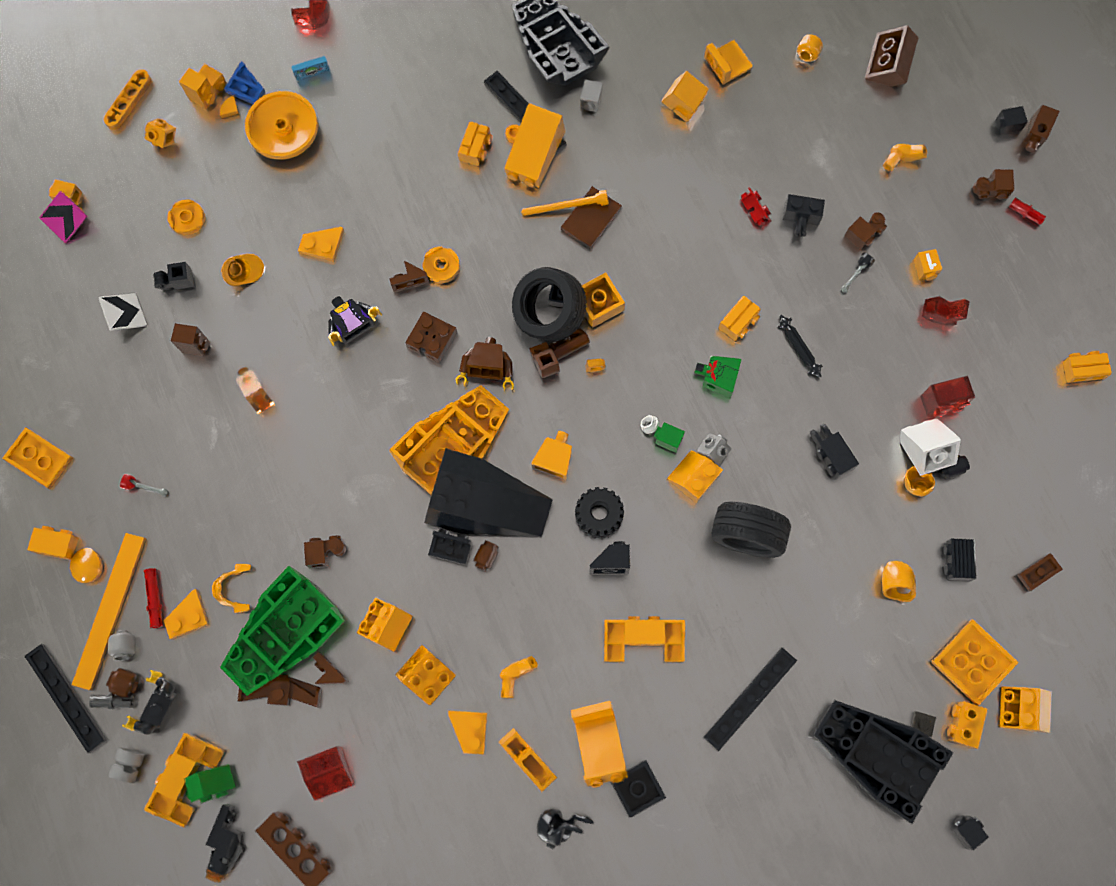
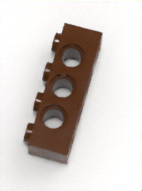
[255,812,333,886]

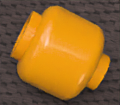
[797,34,823,62]

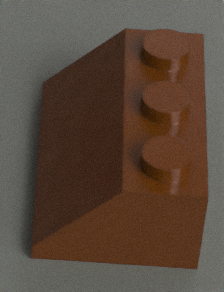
[865,25,919,87]

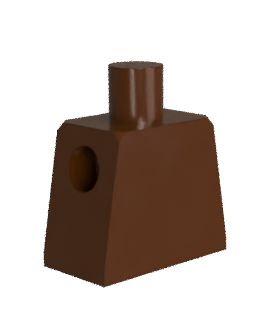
[1023,104,1060,153]

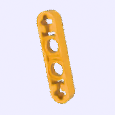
[104,69,151,130]

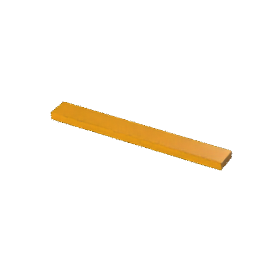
[72,533,146,691]

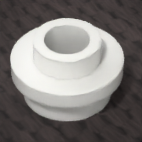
[641,415,659,434]

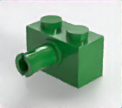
[184,764,236,804]

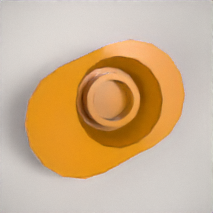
[221,254,264,286]

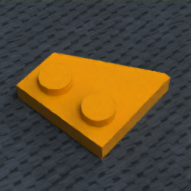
[298,227,344,262]
[164,589,209,639]
[448,711,487,754]

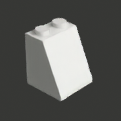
[900,418,961,476]

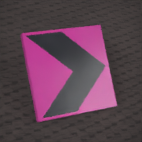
[39,191,88,243]

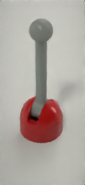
[120,474,168,496]

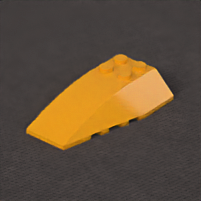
[389,385,509,495]

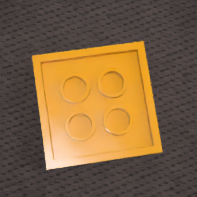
[931,619,1019,706]

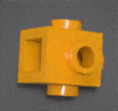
[145,118,176,148]

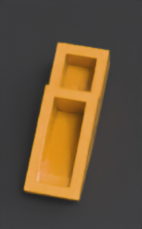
[499,728,557,791]

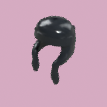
[537,809,594,849]

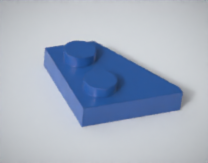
[224,61,265,104]

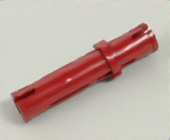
[144,568,163,629]

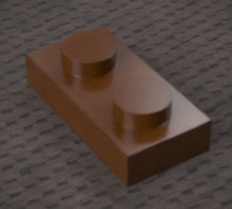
[1017,553,1063,592]

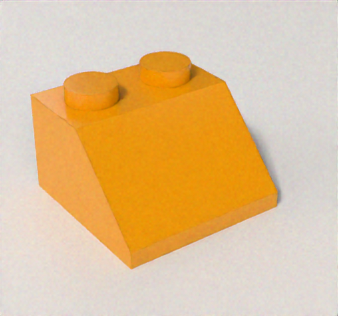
[667,450,723,503]

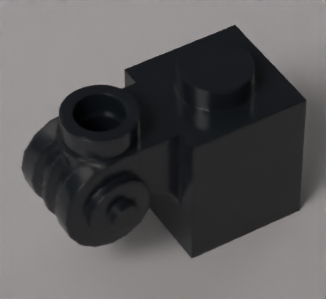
[153,261,194,290]

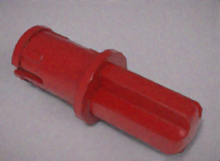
[1008,197,1046,225]

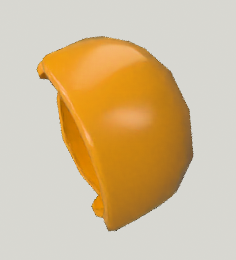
[904,466,935,497]

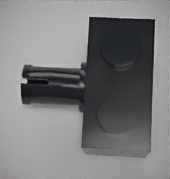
[782,194,825,237]

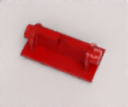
[741,187,772,226]

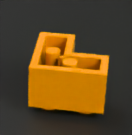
[179,64,227,110]

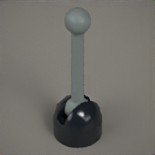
[841,253,875,293]

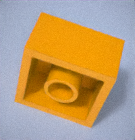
[582,273,625,328]

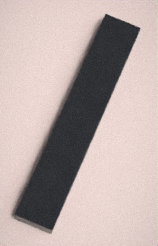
[484,70,567,154]
[24,644,107,753]
[703,647,797,751]

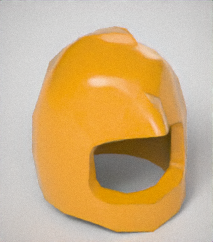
[882,561,916,602]

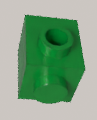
[654,422,685,453]

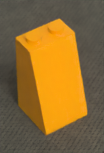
[504,103,565,188]

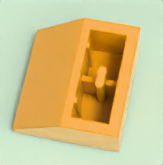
[357,598,413,652]
[1000,686,1051,733]

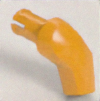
[883,144,927,171]
[499,656,538,698]

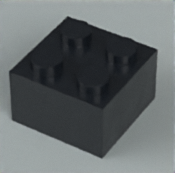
[610,760,666,818]

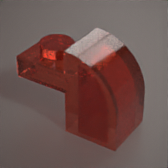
[291,0,330,30]
[922,296,970,325]

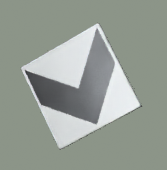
[99,293,147,331]

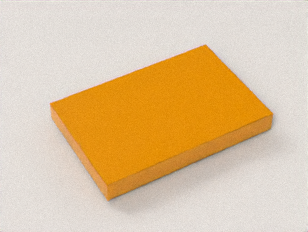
[2,427,73,489]

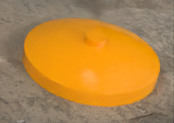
[245,91,318,160]

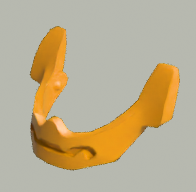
[212,564,251,613]

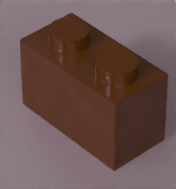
[171,323,209,356]

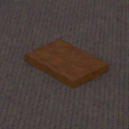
[561,186,622,249]

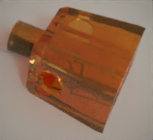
[236,367,275,414]

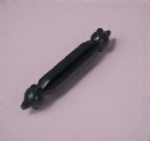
[778,315,823,378]

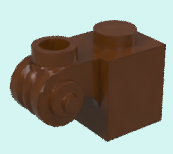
[972,169,1015,199]
[844,212,888,250]
[304,535,346,568]

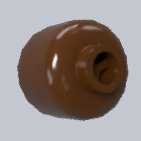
[106,668,139,697]

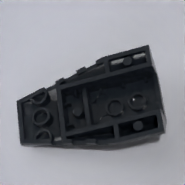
[511,0,610,86]
[424,448,553,537]

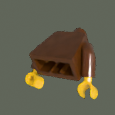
[456,337,514,391]

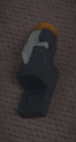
[205,804,243,883]

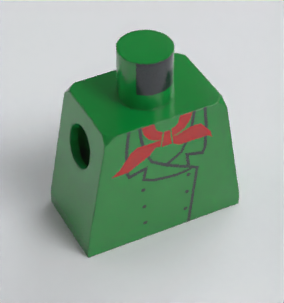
[694,356,742,398]

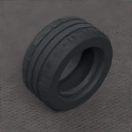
[512,267,587,341]
[711,502,792,558]

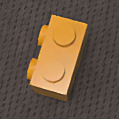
[947,701,987,749]

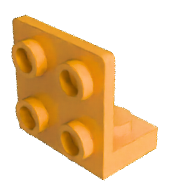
[704,40,753,84]
[395,645,455,705]

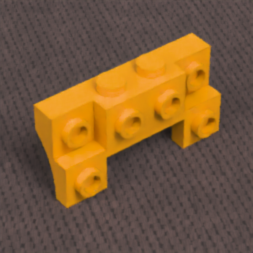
[604,616,685,662]
[144,733,225,828]

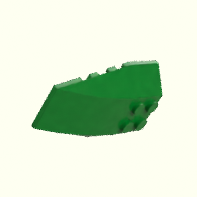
[220,566,345,696]

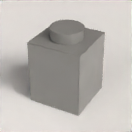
[580,80,603,111]

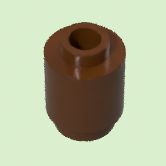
[473,540,499,571]

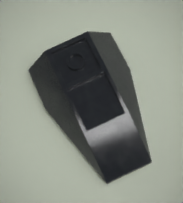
[813,700,954,824]

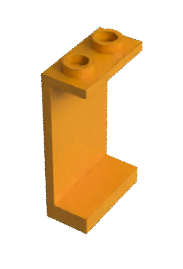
[571,701,628,787]

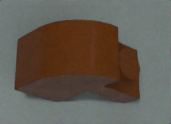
[529,342,560,379]

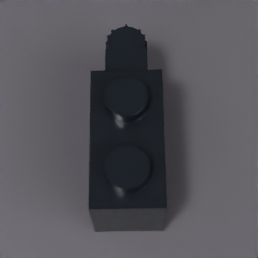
[810,424,859,479]

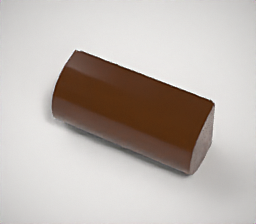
[548,328,590,360]

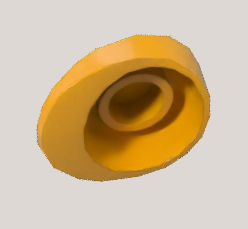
[70,548,103,583]

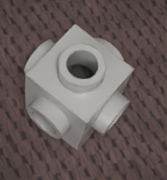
[696,433,731,466]

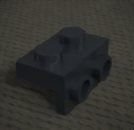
[428,529,473,566]

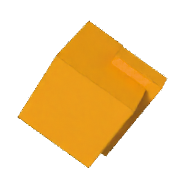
[661,71,708,122]

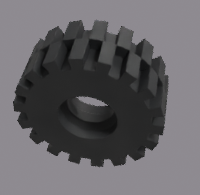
[575,487,624,538]

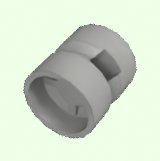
[108,748,144,783]

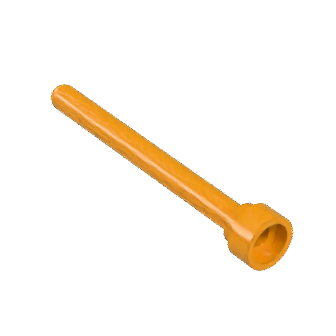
[521,190,609,216]

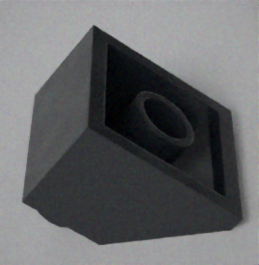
[589,541,630,574]

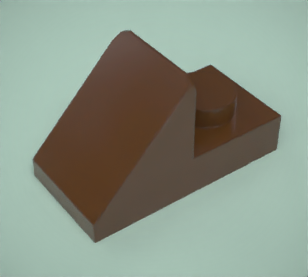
[389,261,429,292]
[313,652,349,685]

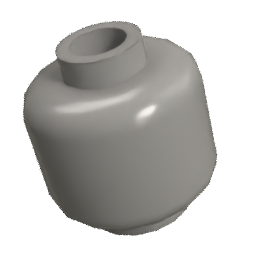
[108,630,135,661]

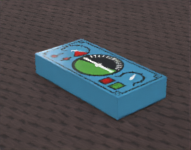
[291,56,330,81]

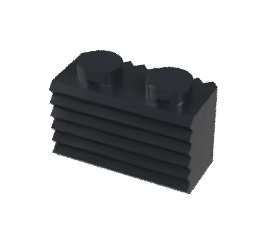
[943,538,976,581]

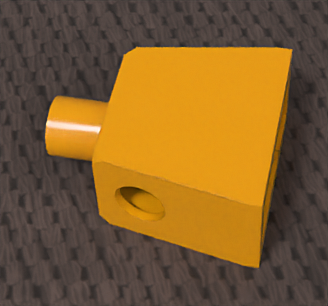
[531,431,572,480]

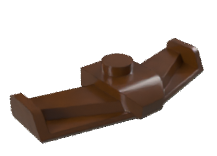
[238,674,321,708]

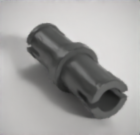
[89,693,134,709]

